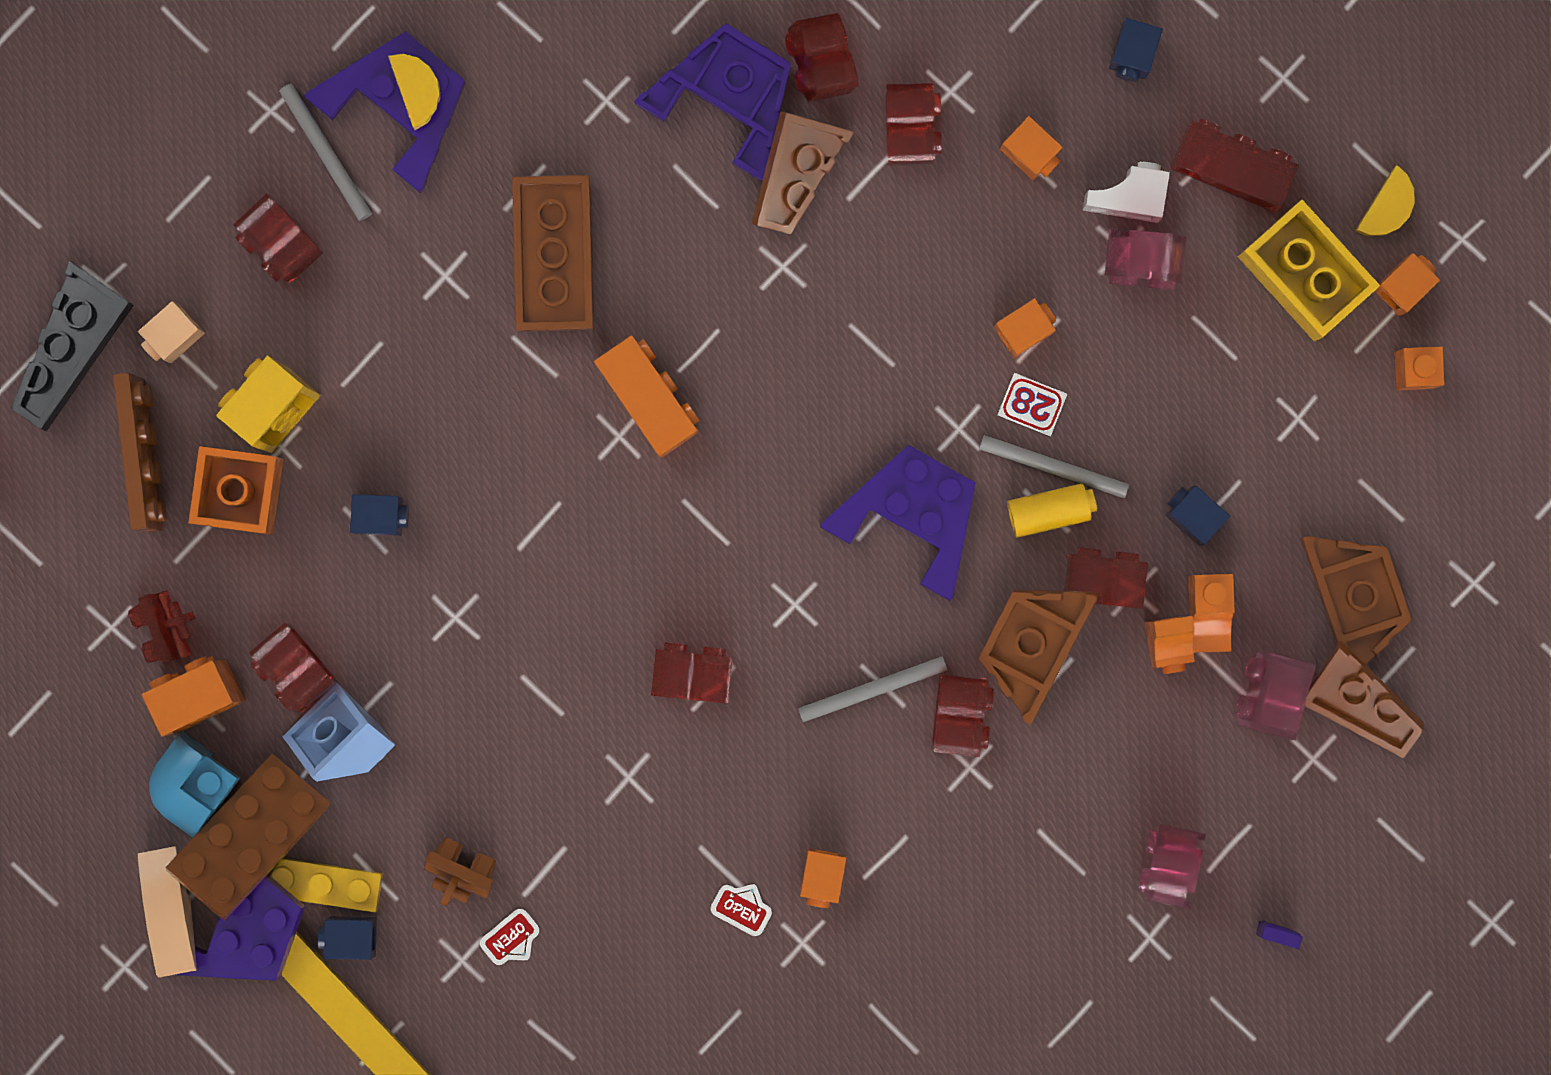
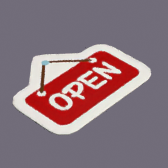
[711,884,772,936]
[480,909,539,965]

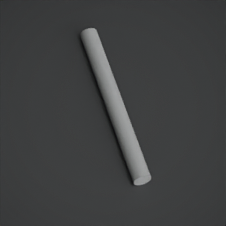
[279,83,372,221]
[979,435,1129,498]
[798,656,947,723]

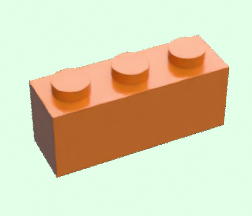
[594,335,700,459]

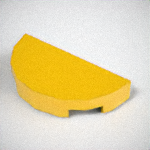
[388,54,441,130]
[1355,165,1415,237]

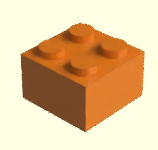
[188,446,284,535]
[141,656,246,737]

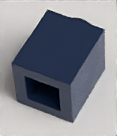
[1109,18,1163,82]
[1165,485,1230,546]
[350,494,409,536]
[318,916,377,960]

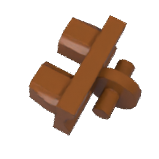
[424,837,496,907]

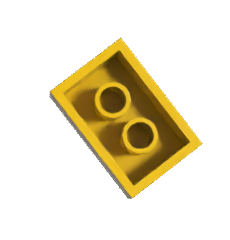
[1237,200,1380,342]
[216,355,321,453]

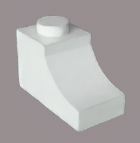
[1082,162,1170,223]

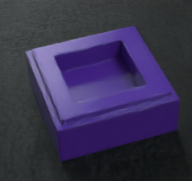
[1256,920,1303,950]

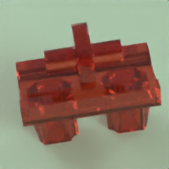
[128,590,196,664]

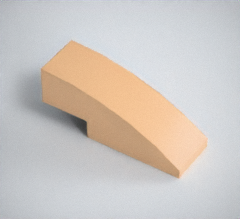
[138,846,197,978]

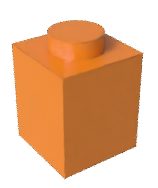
[1000,116,1063,181]
[1375,253,1440,316]
[993,298,1056,359]
[1394,346,1445,390]
[800,848,847,908]

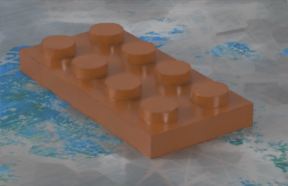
[512,175,594,332]
[113,373,167,533]
[165,753,330,921]

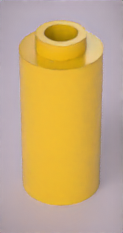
[1007,483,1097,538]

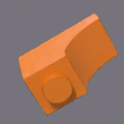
[1188,574,1235,653]
[1144,616,1195,674]

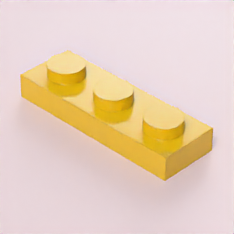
[268,858,383,912]

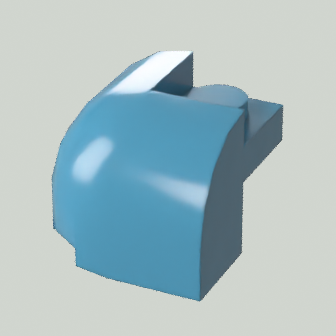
[149,731,240,838]

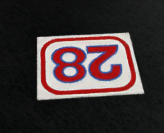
[998,373,1067,436]

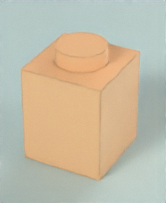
[138,301,205,363]

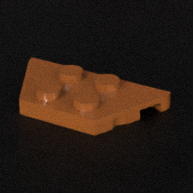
[1300,536,1412,664]
[979,589,1100,725]

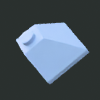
[282,683,395,782]

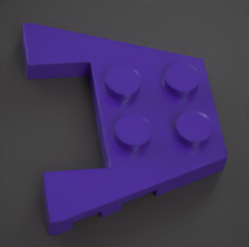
[634,23,791,182]
[304,31,466,193]
[820,445,975,601]
[175,875,306,981]

